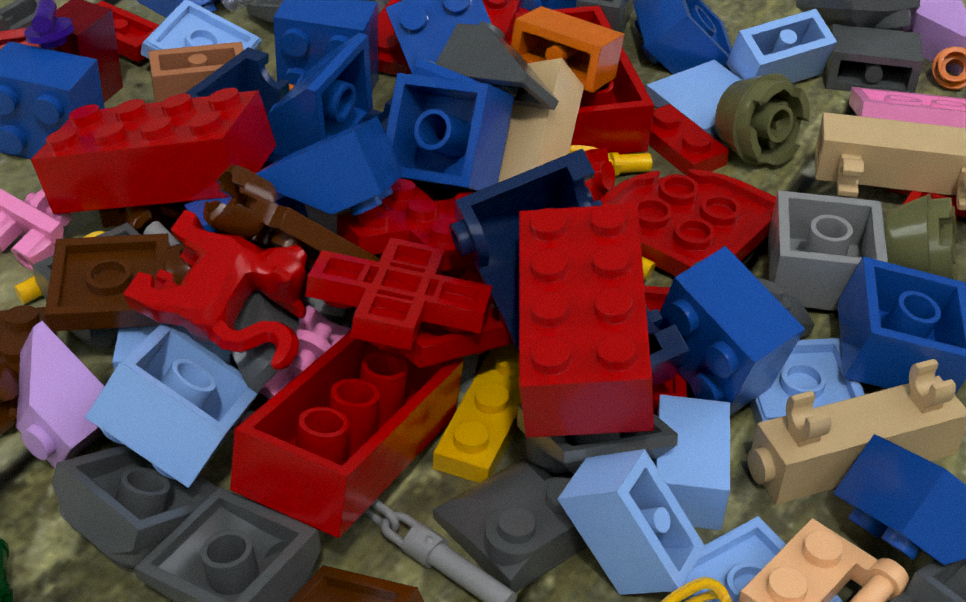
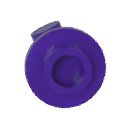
[24,0,74,49]

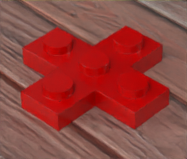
[337,178,475,271]
[305,237,493,350]

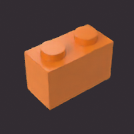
[511,6,625,93]

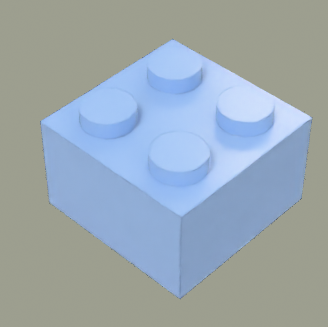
[85,323,260,488]

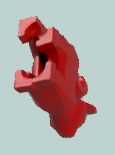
[123,210,307,371]

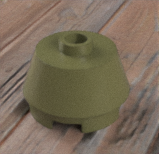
[715,73,810,166]
[885,194,959,281]

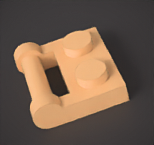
[738,518,910,602]

